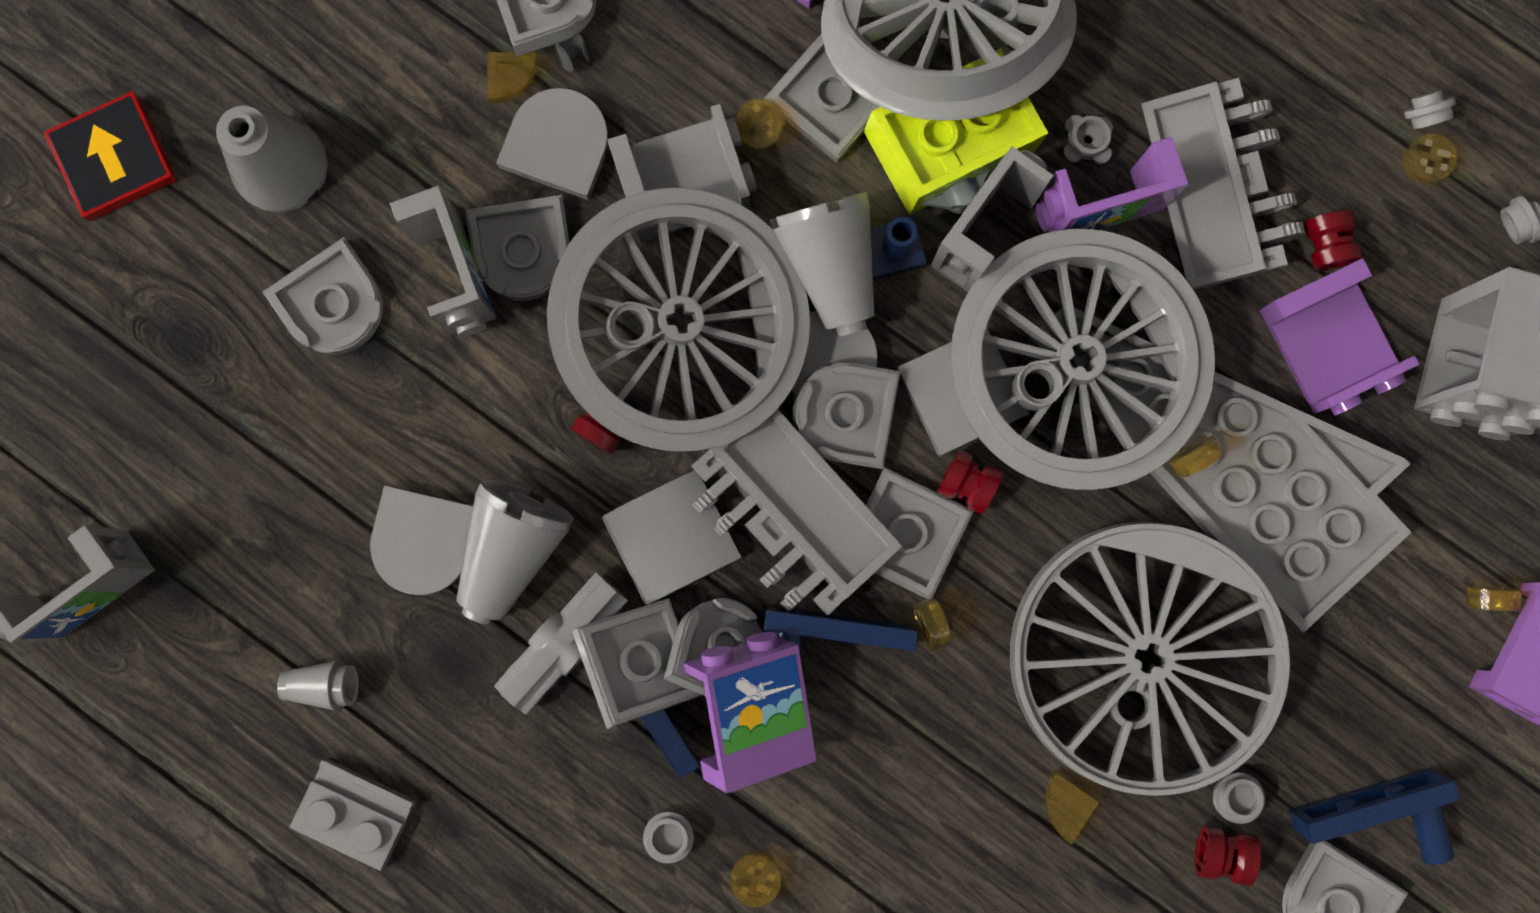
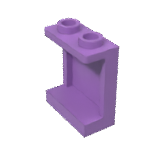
[1469,582,1540,727]

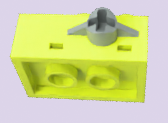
[864,48,1048,215]

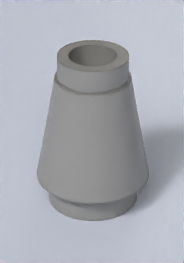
[277,660,359,711]

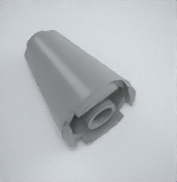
[216,106,328,213]
[770,192,874,336]
[456,478,573,624]

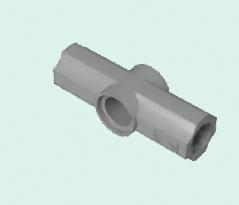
[494,573,628,715]

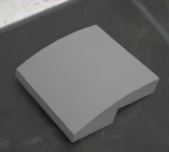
[601,470,742,606]

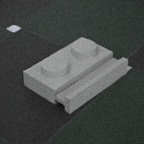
[289,758,417,871]

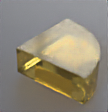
[487,52,538,105]
[1045,772,1099,845]

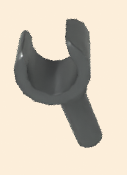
[555,33,590,72]

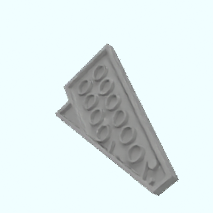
[1027,308,1412,633]

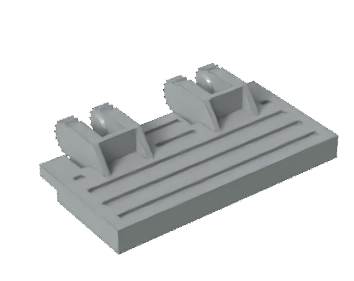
[1141,78,1305,290]
[691,409,902,615]

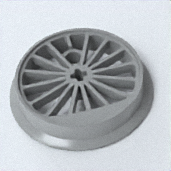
[821,0,1077,120]
[547,188,810,452]
[951,229,1215,490]

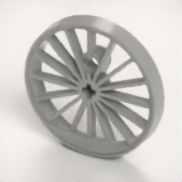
[1010,522,1290,796]

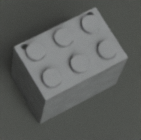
[1414,267,1540,440]

